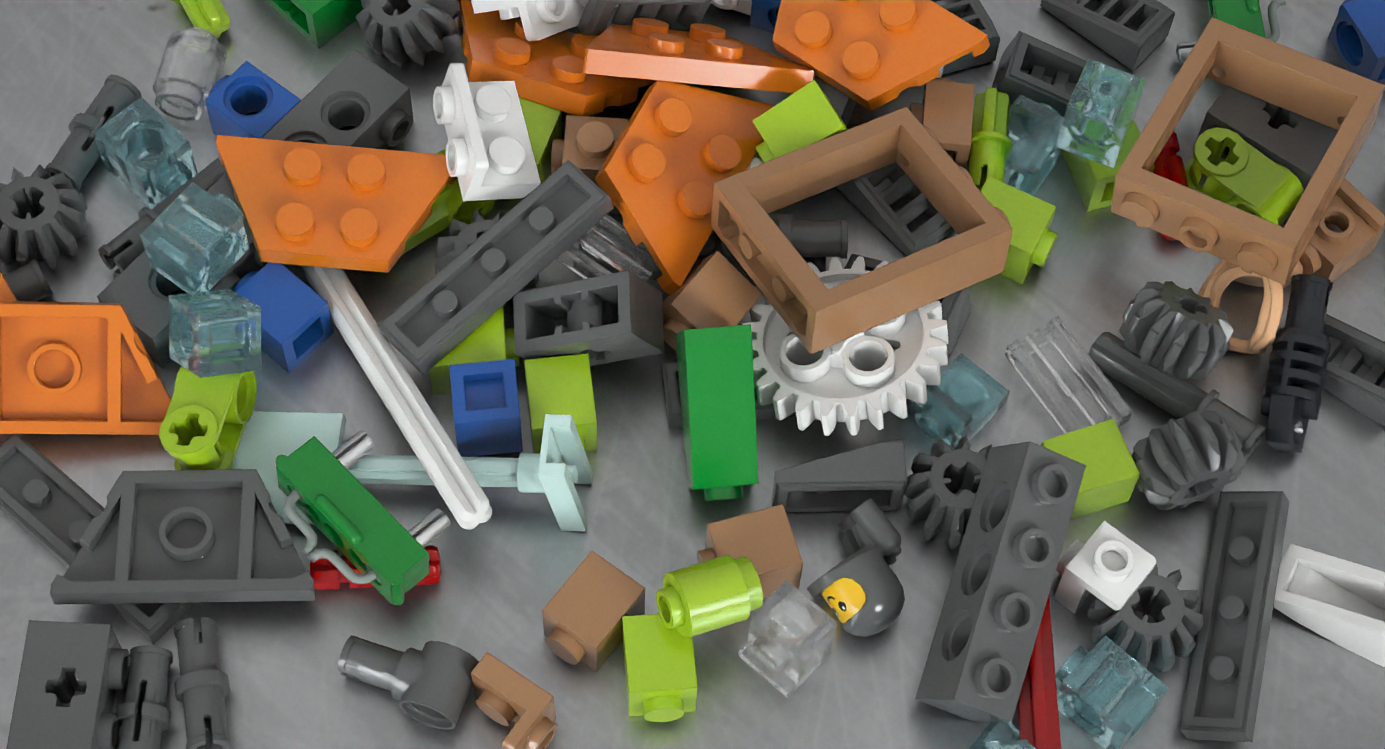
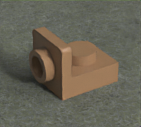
[471,652,558,749]

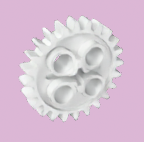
[742,256,949,436]

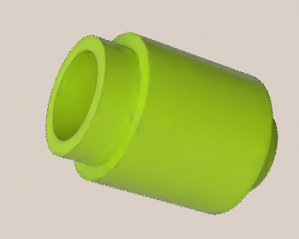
[656,554,763,639]

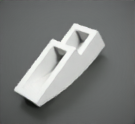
[1273,543,1385,667]

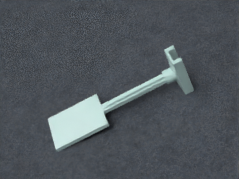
[232,411,593,532]

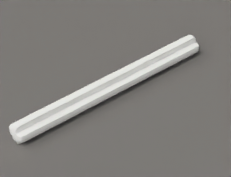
[301,265,492,530]

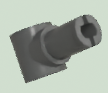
[338,635,479,730]

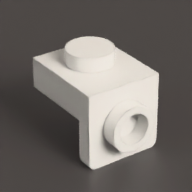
[1054,521,1156,614]

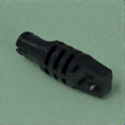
[1261,274,1333,453]

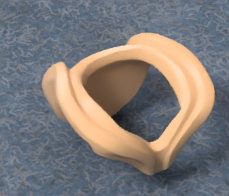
[1198,259,1303,354]

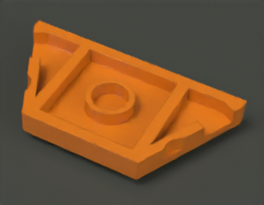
[457,0,657,116]
[772,0,990,111]
[582,18,814,93]
[594,80,774,295]
[216,135,457,273]
[0,301,171,435]

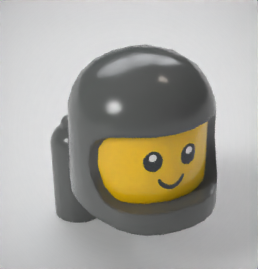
[807,498,905,637]

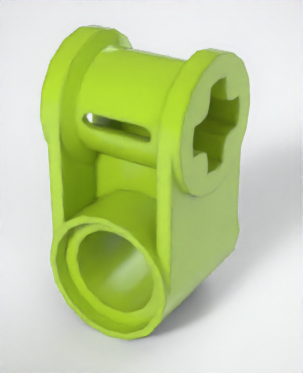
[1184,127,1304,226]
[159,361,257,470]

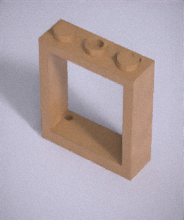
[1111,17,1385,285]
[711,107,1013,355]

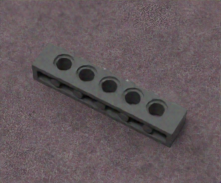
[97,49,414,369]

